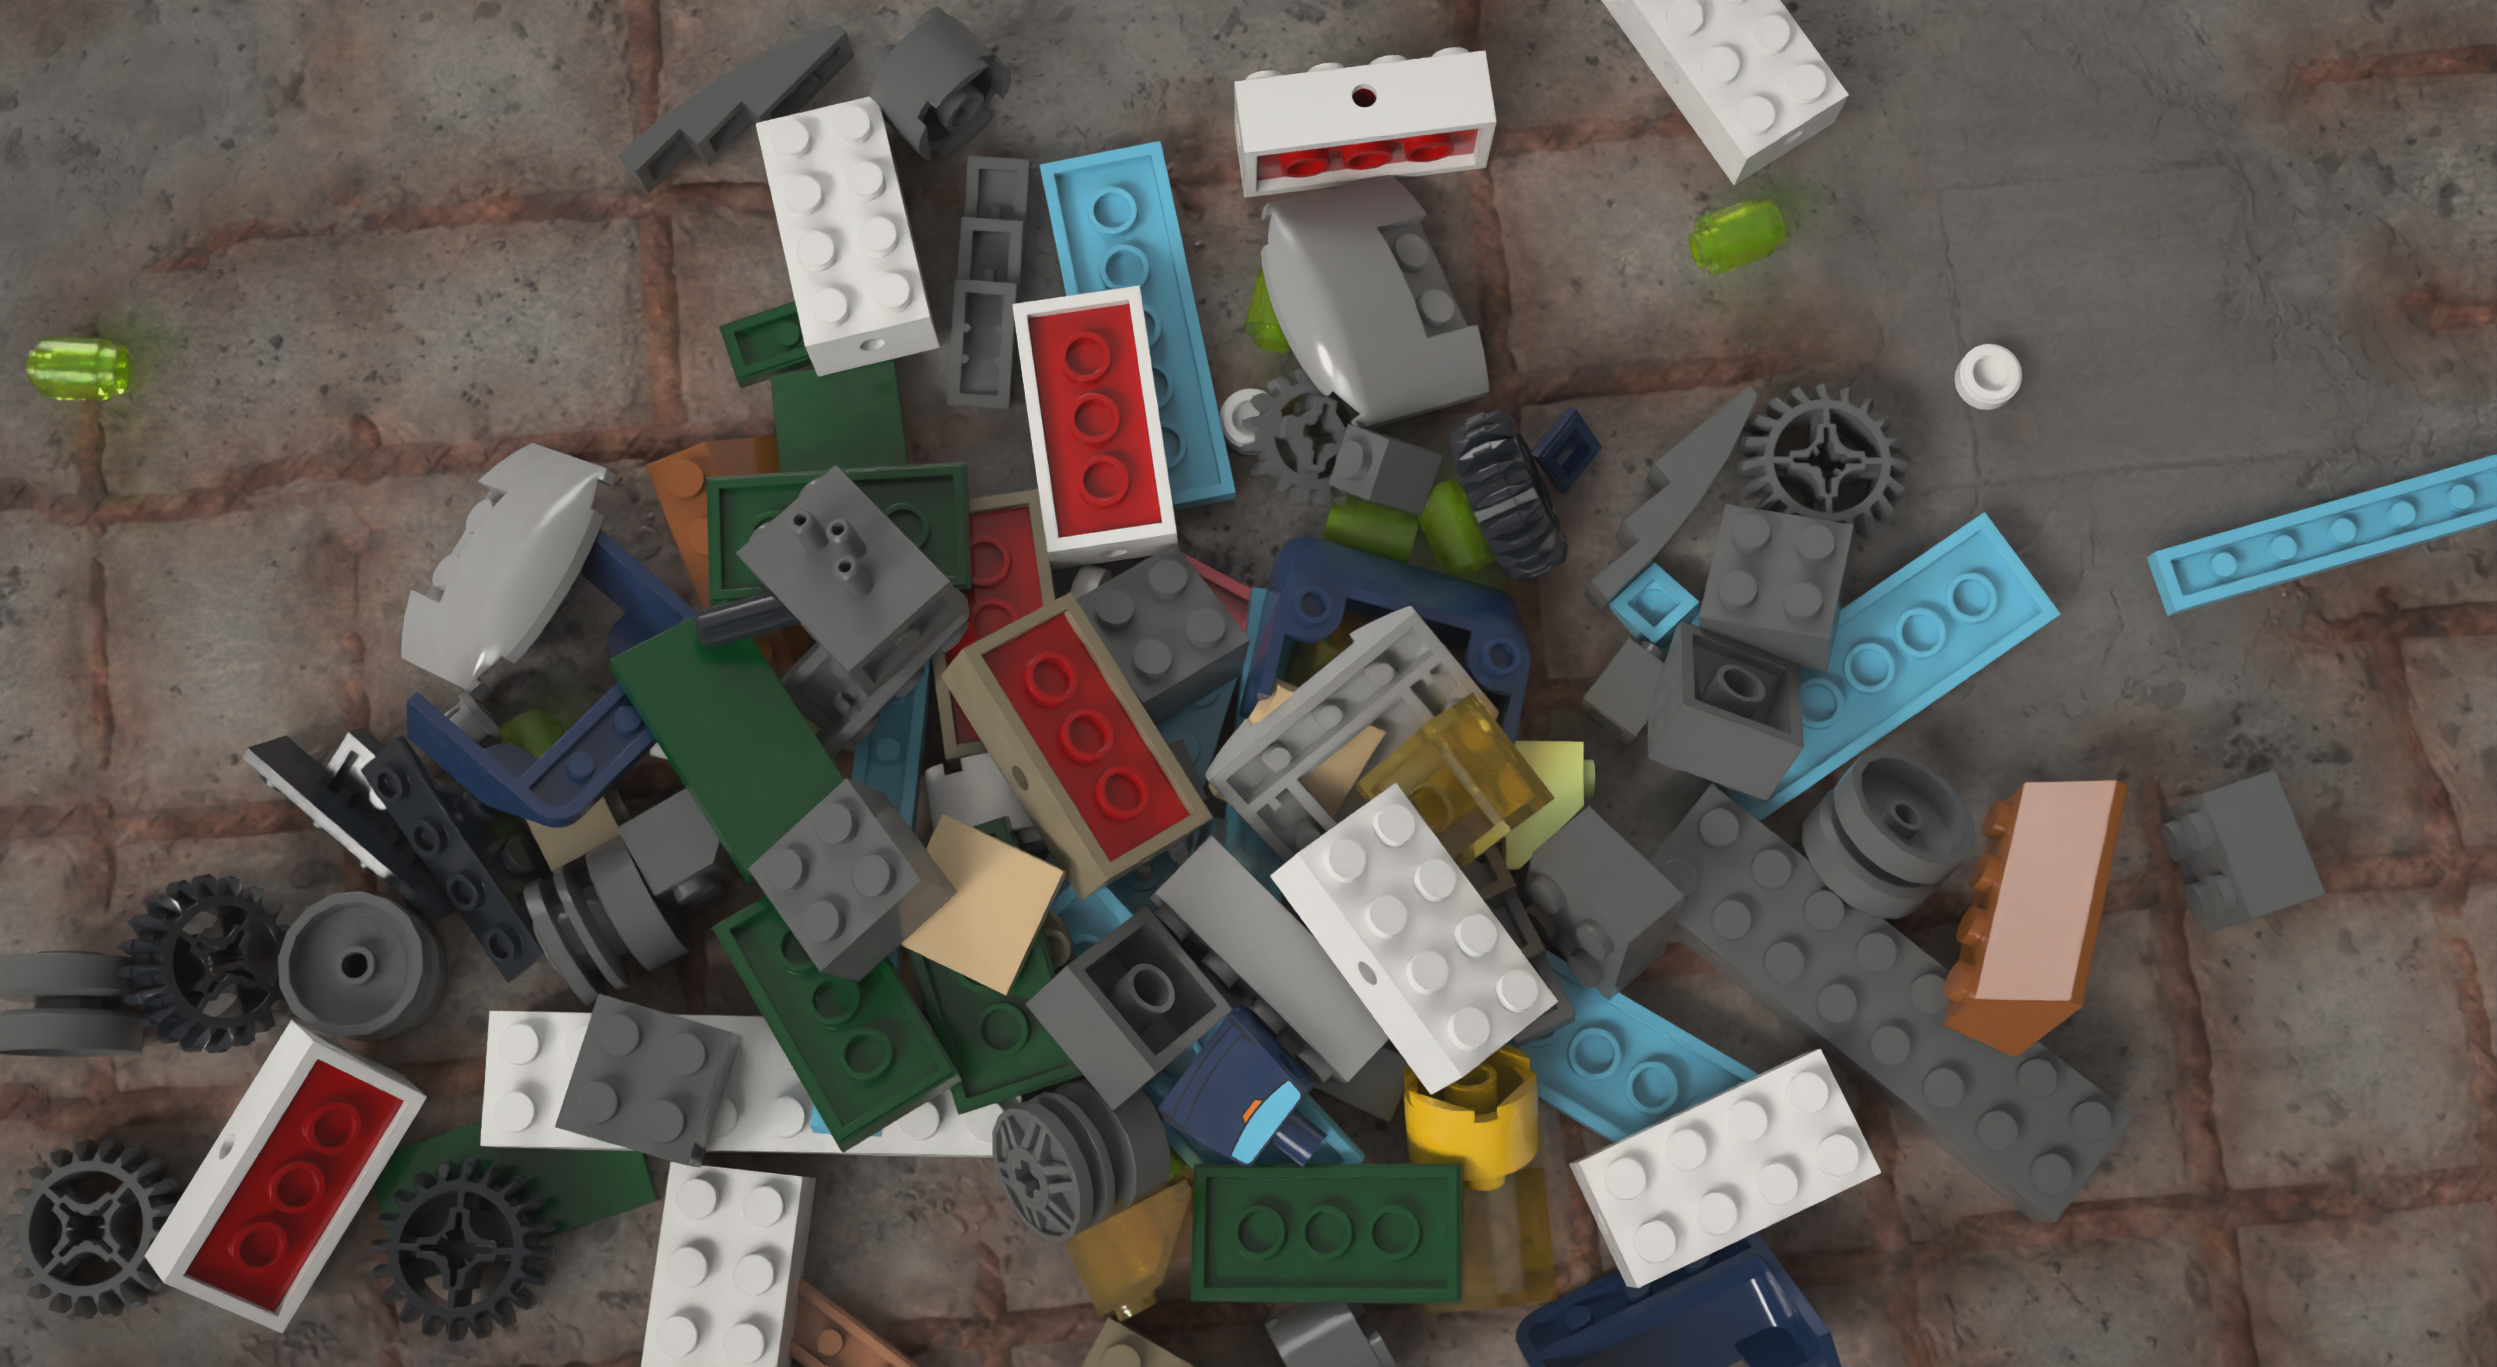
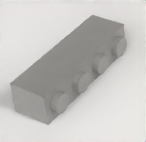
[1149,835,1389,1084]

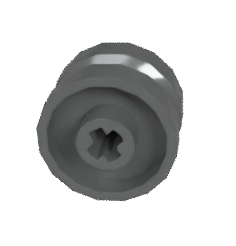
[1802,749,1975,919]
[278,891,449,1043]
[0,950,144,1057]

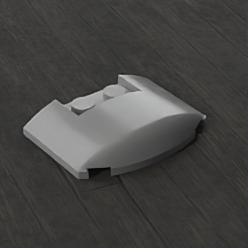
[1261,175,1489,429]
[401,443,615,698]
[1204,606,1499,863]

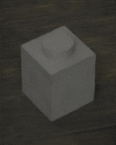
[1328,424,1443,515]
[1576,638,1667,747]

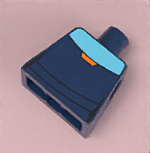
[1156,1004,1327,1168]

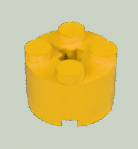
[1404,1044,1540,1191]

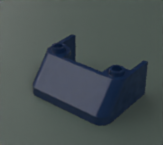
[407,529,699,828]
[1238,537,1531,781]
[1516,1232,1842,1367]

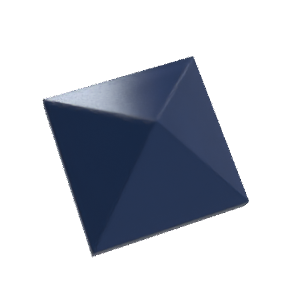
[1532,407,1602,494]

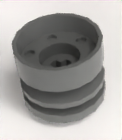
[523,835,691,1007]
[992,1075,1170,1243]

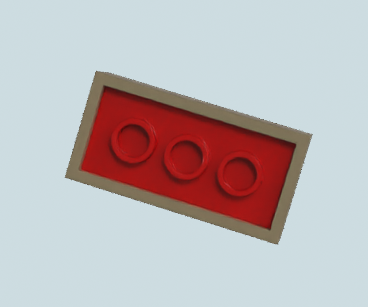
[932,489,1057,772]
[941,592,1213,901]

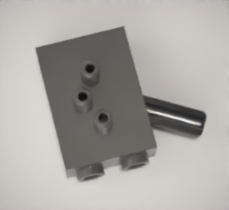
[695,465,968,697]

